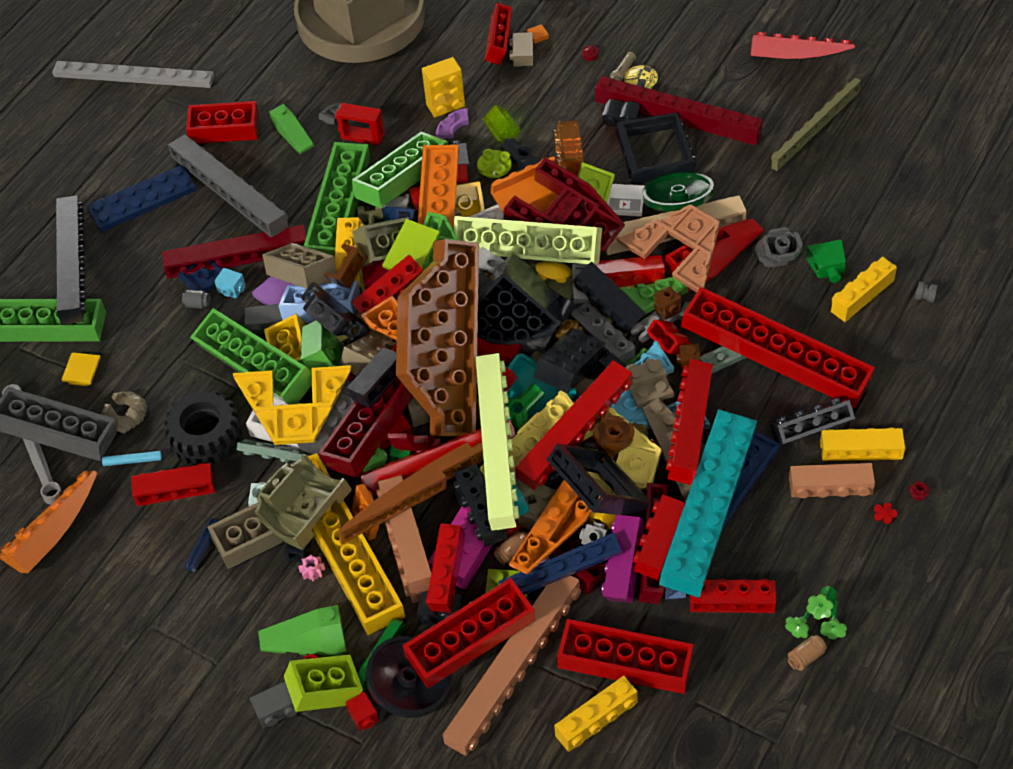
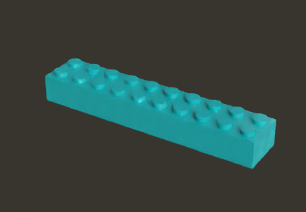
[659,409,757,598]

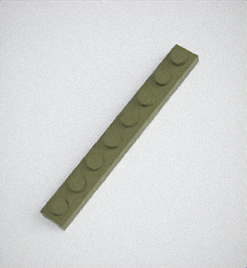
[771,78,861,171]

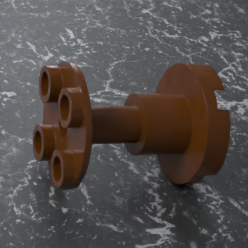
[594,416,635,474]

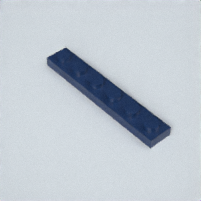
[498,532,623,595]

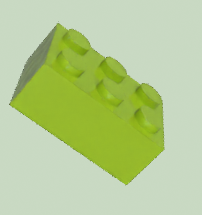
[284,654,363,712]

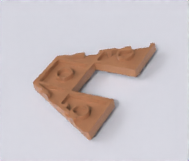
[616,204,720,292]

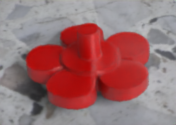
[874,503,897,524]

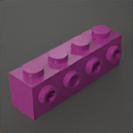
[601,515,646,603]

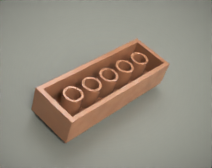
[376,475,431,603]

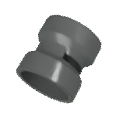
[915,281,938,303]

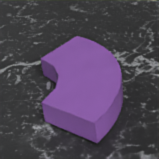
[436,108,469,139]

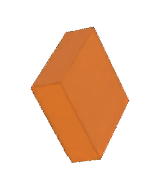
[527,24,549,44]

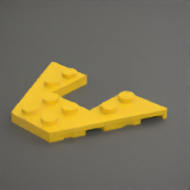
[233,365,352,445]

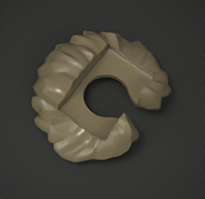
[101,391,148,434]

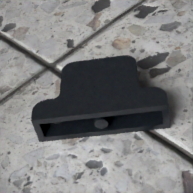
[301,282,372,341]

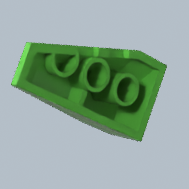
[258,605,347,657]

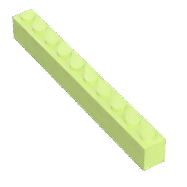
[476,353,519,531]

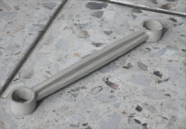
[2,384,63,505]

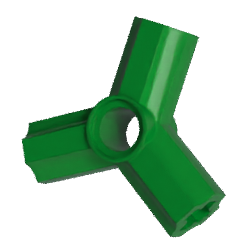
[505,382,545,435]

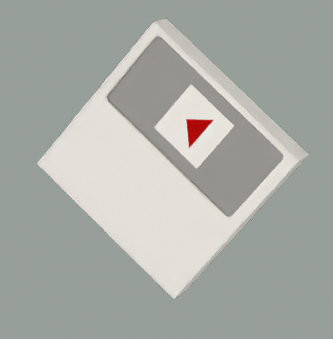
[607,184,644,216]

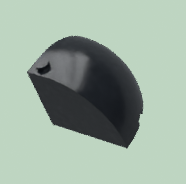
[477,252,562,345]

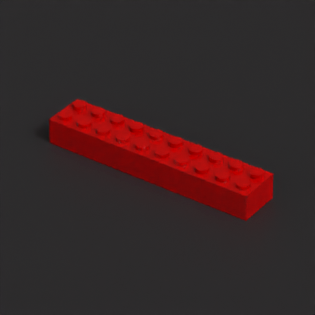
[681,287,875,408]

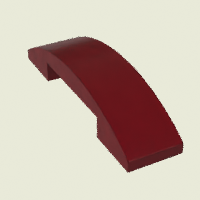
[388,434,435,451]

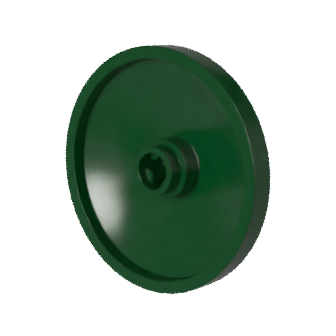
[642,172,714,211]

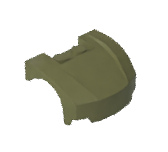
[255,454,352,550]

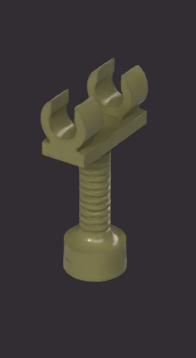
[357,206,383,225]

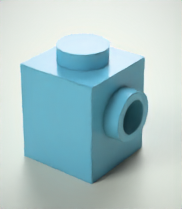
[215,268,246,299]

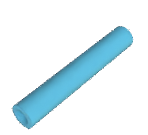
[102,451,162,466]

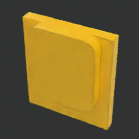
[62,353,101,386]

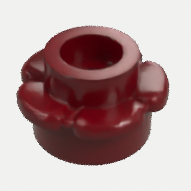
[909,481,930,501]

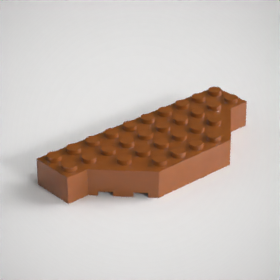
[396,239,479,438]

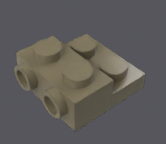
[626,358,674,408]

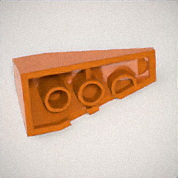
[360,296,398,340]

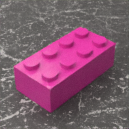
[428,507,493,590]

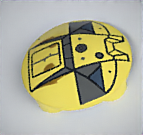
[624,65,658,89]

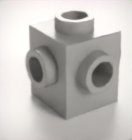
[579,522,609,545]

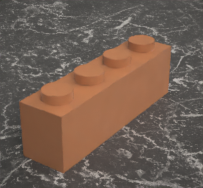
[789,463,875,498]

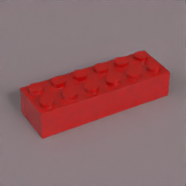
[403,578,536,688]
[557,619,694,694]

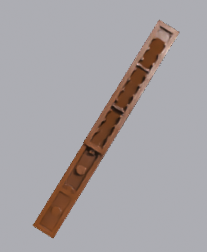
[339,435,509,544]

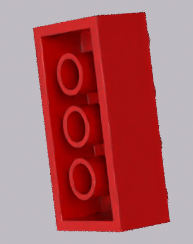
[186,101,259,144]

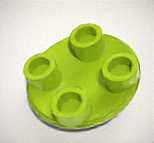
[477,149,512,178]

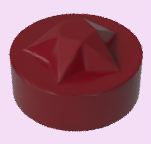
[582,45,599,61]

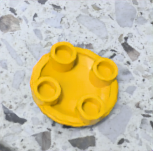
[535,261,572,283]

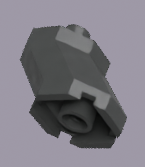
[756,227,803,267]

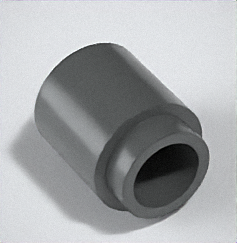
[182,290,211,309]

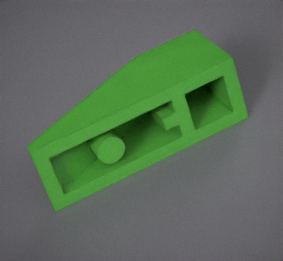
[269,104,314,154]

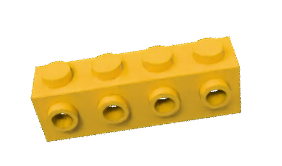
[335,217,365,287]
[831,257,897,322]
[554,676,637,752]

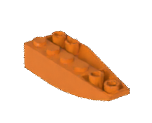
[0,470,97,573]
[509,480,605,575]

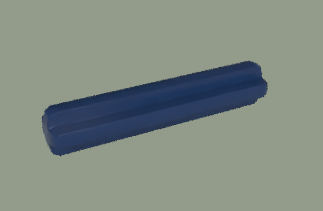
[185,518,218,572]

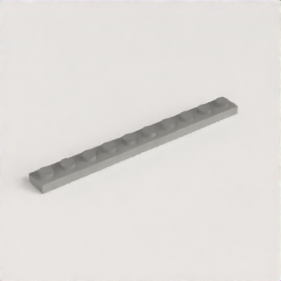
[52,61,215,88]

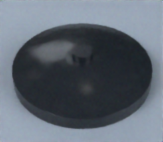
[365,636,451,718]

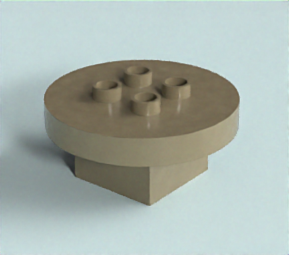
[294,0,425,63]

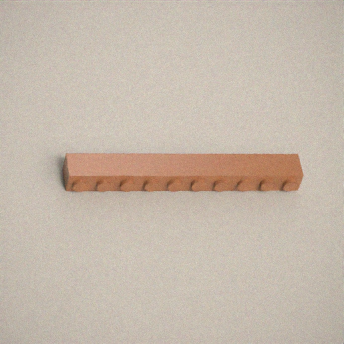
[443,575,581,756]

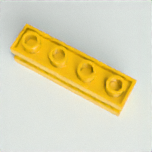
[820,428,905,461]

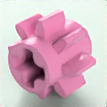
[298,555,325,581]

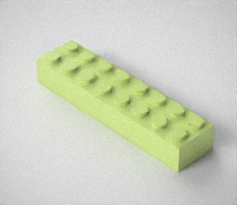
[454,216,602,265]

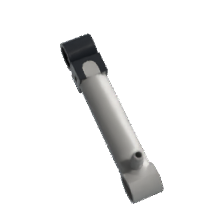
[479,247,576,320]

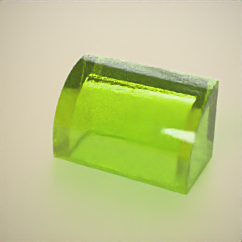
[482,104,521,142]

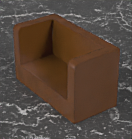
[325,244,367,289]

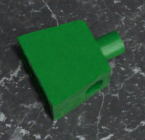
[806,240,845,283]

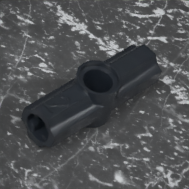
[501,137,541,169]

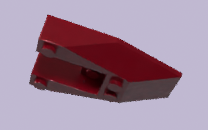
[504,157,625,253]

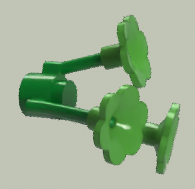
[785,586,847,639]

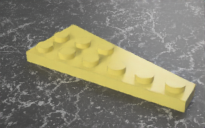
[479,390,594,480]

